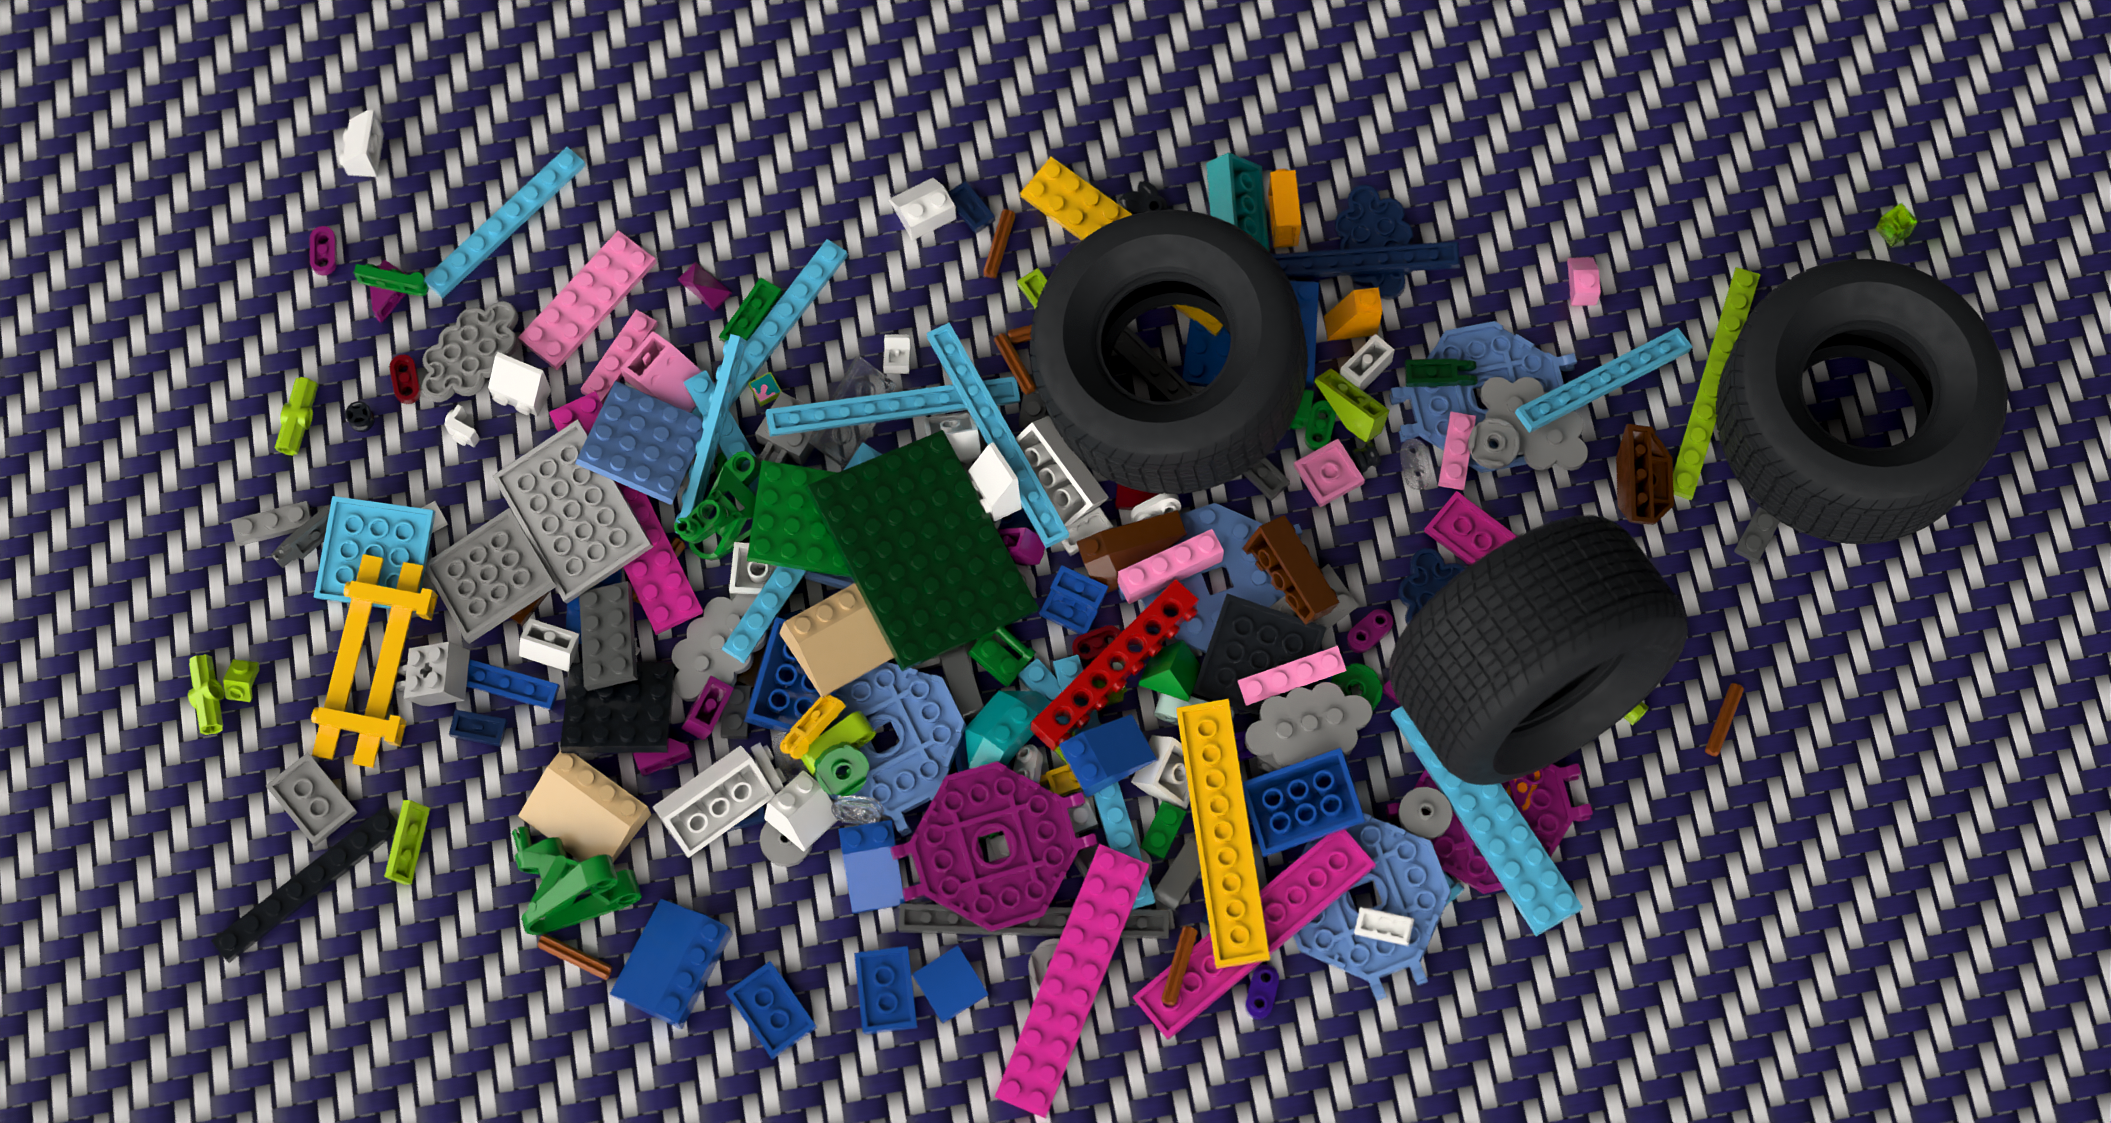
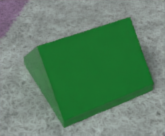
[1138,640,1202,702]

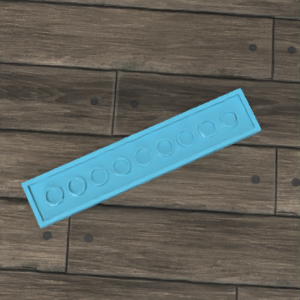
[1390,706,1583,936]

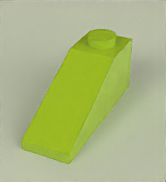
[1314,369,1390,443]

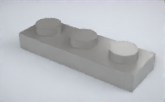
[231,501,312,547]

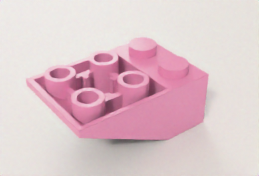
[620,331,714,413]

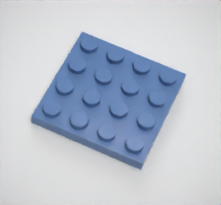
[575,381,704,505]

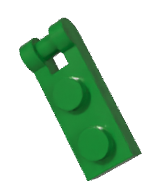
[354,264,429,296]

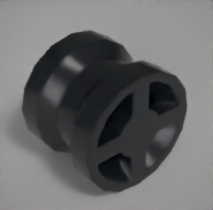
[345,401,375,432]
[1351,442,1381,473]

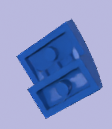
[1039,565,1109,635]
[912,946,988,1024]

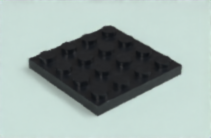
[1193,593,1327,716]
[560,662,676,753]

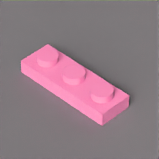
[1438,412,1476,490]

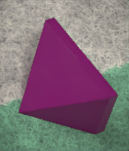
[678,262,732,311]

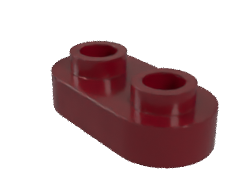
[389,354,421,404]
[1072,625,1121,663]

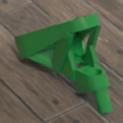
[674,451,761,561]
[512,826,642,935]

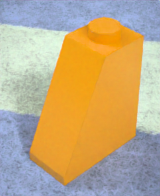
[1324,287,1382,341]

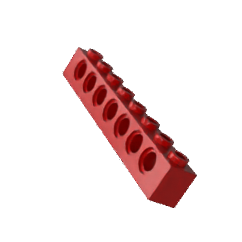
[1030,579,1199,752]

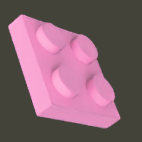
[1294,439,1365,507]

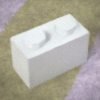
[1340,334,1394,391]
[519,618,579,672]

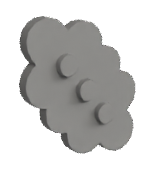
[422,302,518,402]
[1480,377,1588,471]
[672,594,769,701]
[1245,682,1372,768]

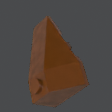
[1076,510,1187,594]

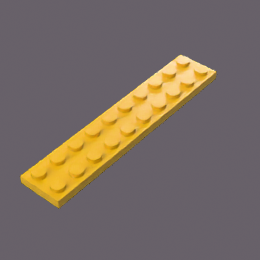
[1020,157,1223,336]
[1176,699,1271,969]

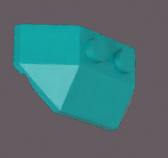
[965,691,1051,769]

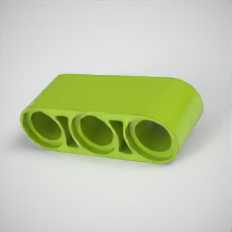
[801,711,876,777]

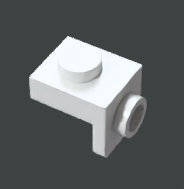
[883,334,911,374]
[444,404,480,448]

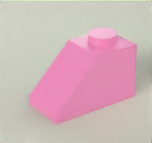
[1567,257,1601,306]

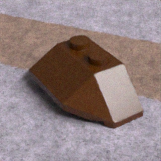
[1616,424,1674,525]

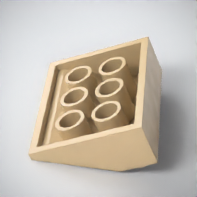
[780,583,894,698]
[518,750,651,863]

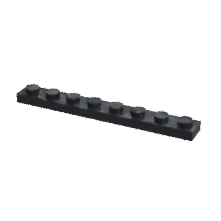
[211,806,398,963]

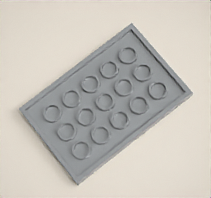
[493,419,654,604]

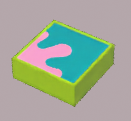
[748,372,782,407]

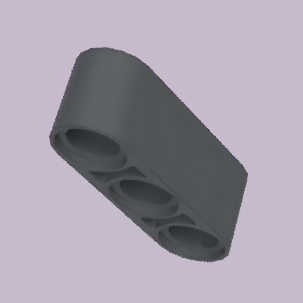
[939,645,984,723]
[1153,833,1201,911]

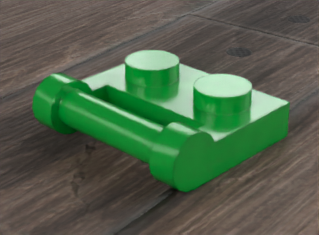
[967,627,1036,687]

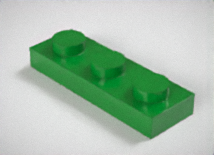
[719,277,782,343]

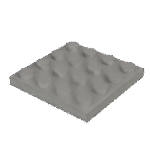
[425,508,557,644]

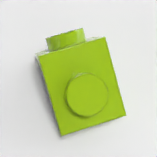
[223,659,259,702]

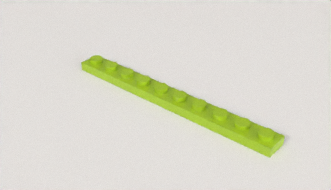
[1673,267,1760,500]

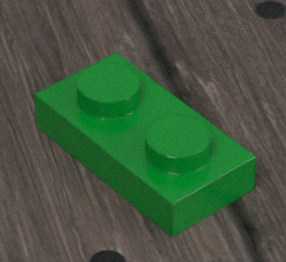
[1140,801,1187,861]

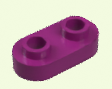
[310,226,337,276]
[1347,609,1393,653]

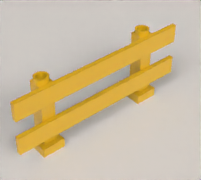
[311,554,438,768]

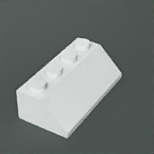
[1015,416,1109,527]
[653,745,775,858]

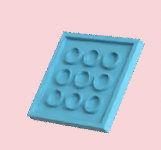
[314,496,436,613]

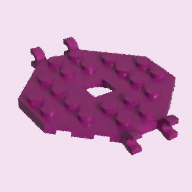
[890,761,1098,932]
[1386,764,1593,894]

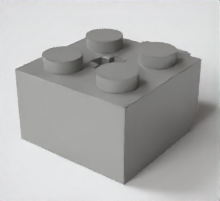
[755,392,825,465]
[396,642,470,706]

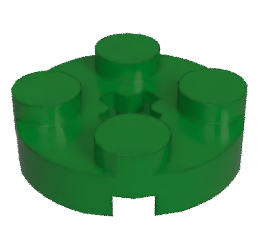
[1330,663,1383,711]
[814,742,869,797]

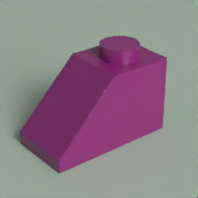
[370,259,408,323]
[997,527,1045,565]
[681,676,734,741]
[633,738,692,777]

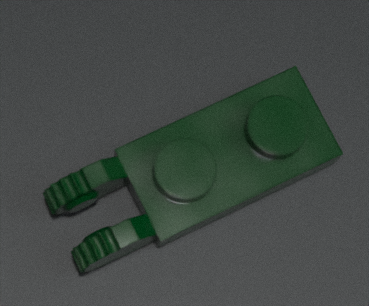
[1405,358,1478,387]

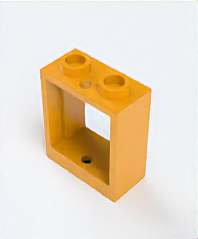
[1268,169,1301,248]

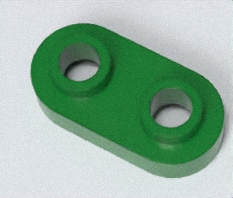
[1304,401,1336,451]

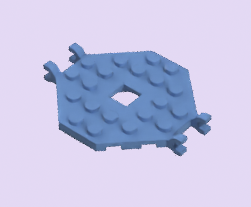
[1389,321,1585,473]
[1118,503,1314,653]
[814,662,966,837]
[1294,813,1451,1001]

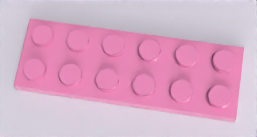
[518,230,657,370]

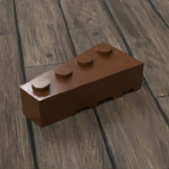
[1242,515,1340,625]

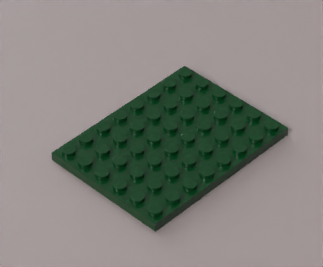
[806,430,1039,671]

